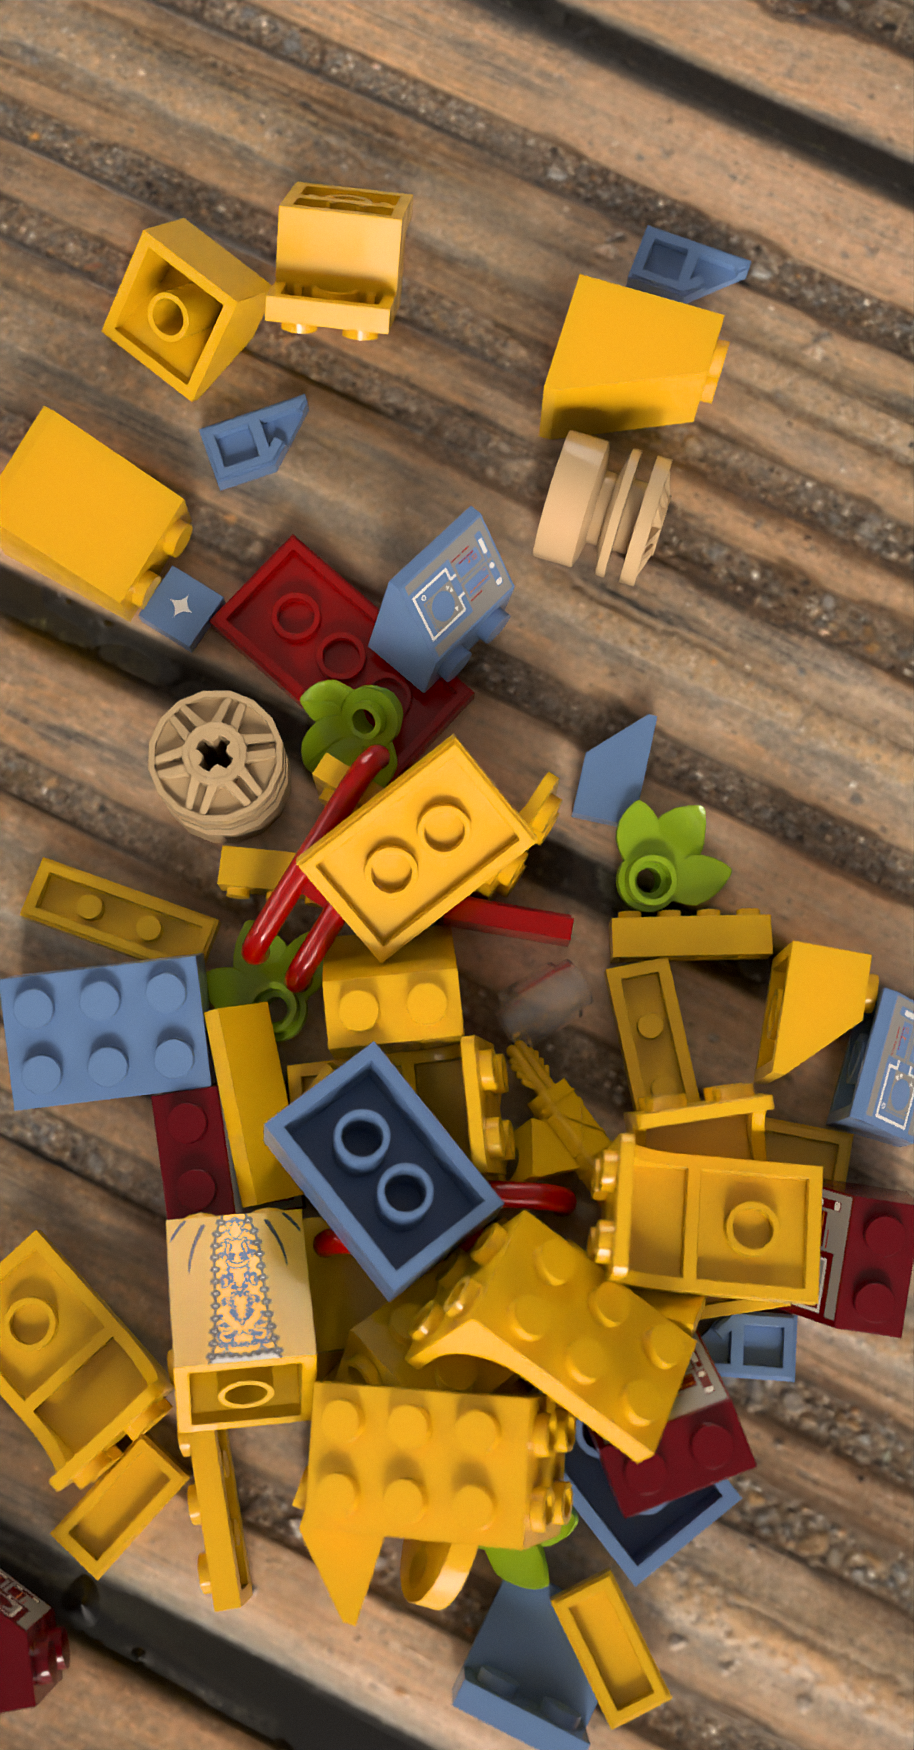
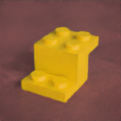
[265,182,414,340]

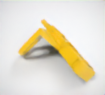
[493,1040,613,1208]

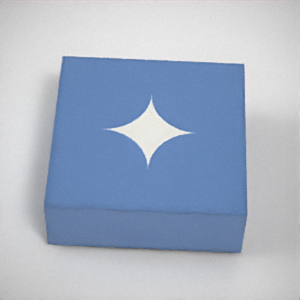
[138,565,226,653]

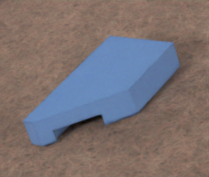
[626,225,751,304]
[199,394,309,491]
[571,714,657,827]
[700,1311,798,1382]

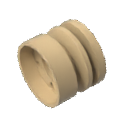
[533,429,673,586]
[148,691,291,843]

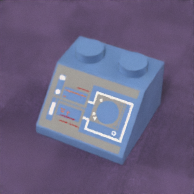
[368,506,515,693]
[826,988,914,1147]

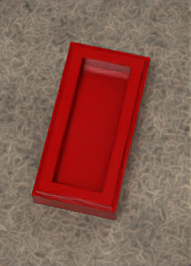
[443,897,574,947]

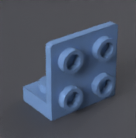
[452,1579,598,1750]

